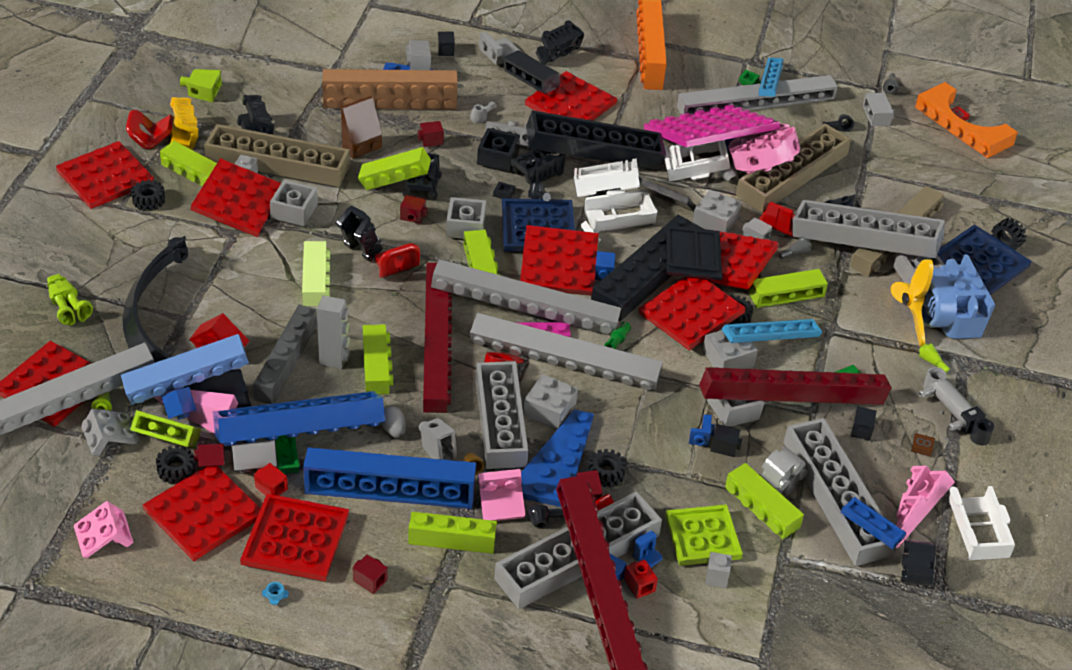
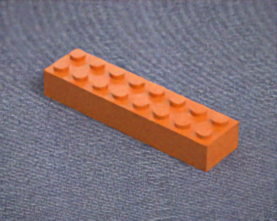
[636,0,666,90]

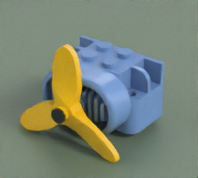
[891,255,995,347]

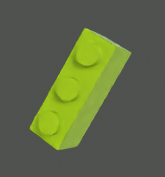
[130,410,201,448]

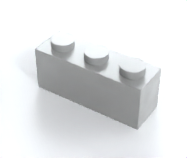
[405,40,431,70]

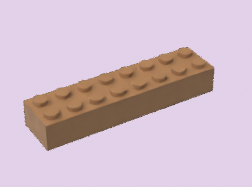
[322,69,458,109]

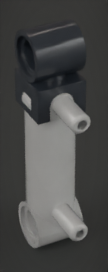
[919,367,994,446]

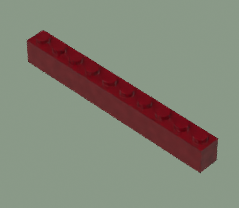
[423,262,452,413]
[699,367,892,405]
[556,475,648,670]

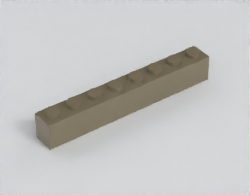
[850,186,944,277]

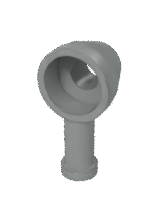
[470,101,496,124]
[720,163,746,183]

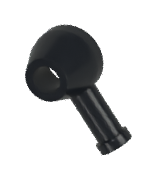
[822,114,854,132]
[528,182,551,201]
[528,505,564,528]

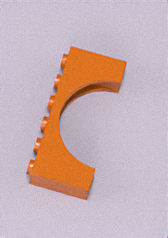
[915,82,1018,159]

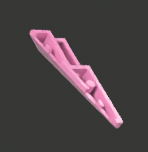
[153,389,238,434]
[896,466,955,549]

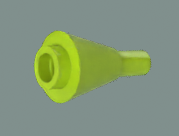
[919,343,950,373]
[91,391,112,411]

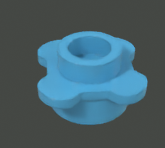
[262,582,289,605]

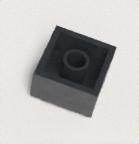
[477,128,520,172]

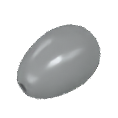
[381,406,406,438]

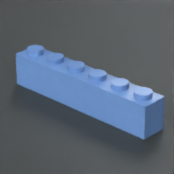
[121,334,249,405]

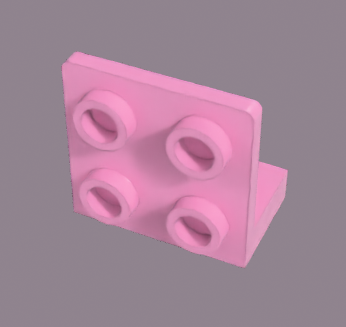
[478,469,525,521]
[74,501,134,558]

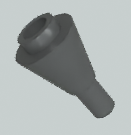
[883,73,899,94]
[778,237,812,259]

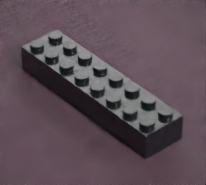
[526,110,666,170]
[591,215,704,322]

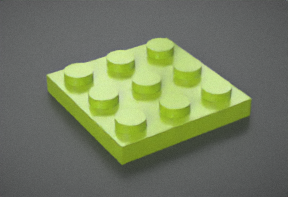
[665,504,743,566]

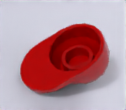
[484,352,523,363]

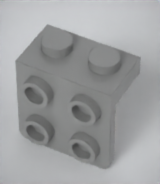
[479,31,520,65]
[82,409,139,456]

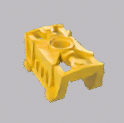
[170,97,198,149]

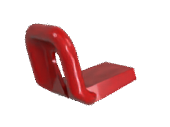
[126,109,174,149]
[759,202,795,237]
[375,243,420,278]

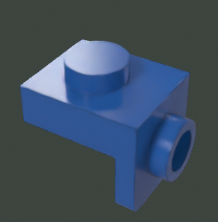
[689,415,715,446]
[633,530,663,567]

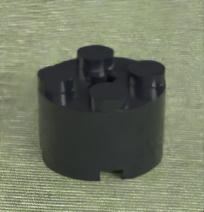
[901,540,936,586]

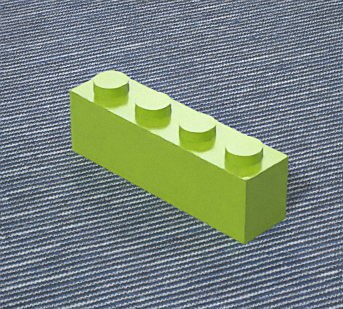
[160,141,217,186]
[358,147,431,191]
[463,229,501,276]
[749,269,828,308]
[363,324,393,394]
[725,463,804,539]
[408,511,497,554]

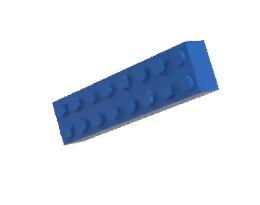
[212,391,385,446]
[303,447,476,509]

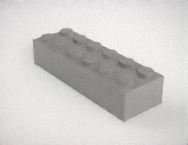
[476,361,528,469]

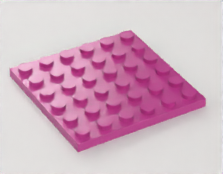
[644,105,780,147]

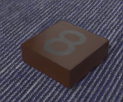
[911,433,935,457]

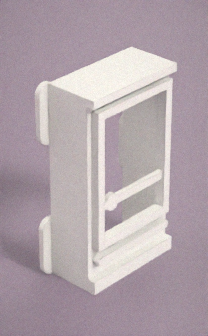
[664,140,730,182]
[574,159,640,197]
[584,189,658,233]
[948,486,1015,560]

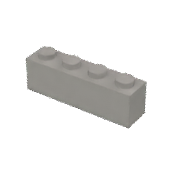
[317,295,350,369]

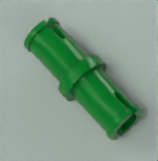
[604,321,631,349]

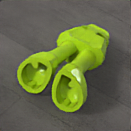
[47,274,93,326]

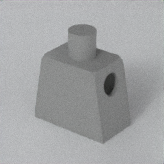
[419,418,457,461]

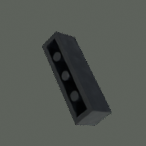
[503,50,560,94]

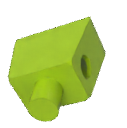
[180,69,222,102]

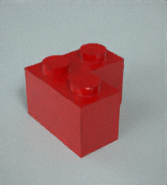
[189,313,249,348]

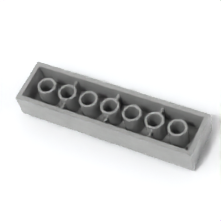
[793,200,945,258]
[784,418,896,566]
[494,491,662,609]

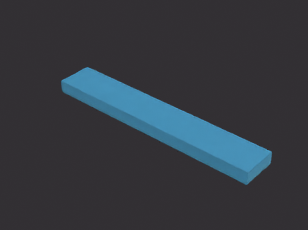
[759,58,784,97]
[722,319,822,343]

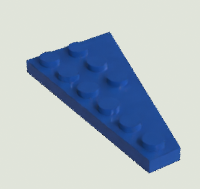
[521,409,594,507]

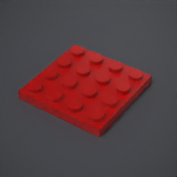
[525,71,617,121]
[56,141,154,209]
[190,158,281,237]
[520,225,599,296]
[682,230,778,289]
[638,276,745,351]
[0,340,92,427]
[143,466,261,562]
[240,493,349,582]

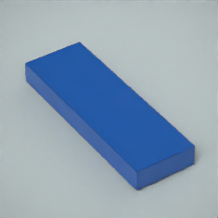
[841,497,906,549]

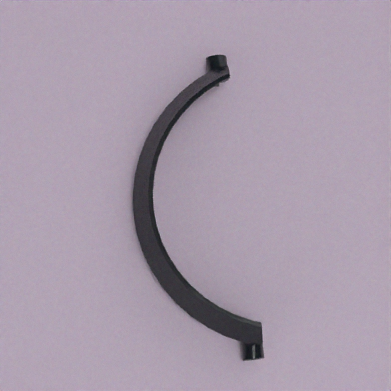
[122,236,252,408]

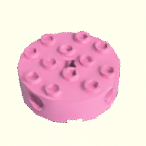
[728,124,801,174]

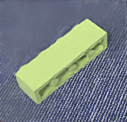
[302,241,330,306]

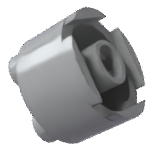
[759,446,808,495]

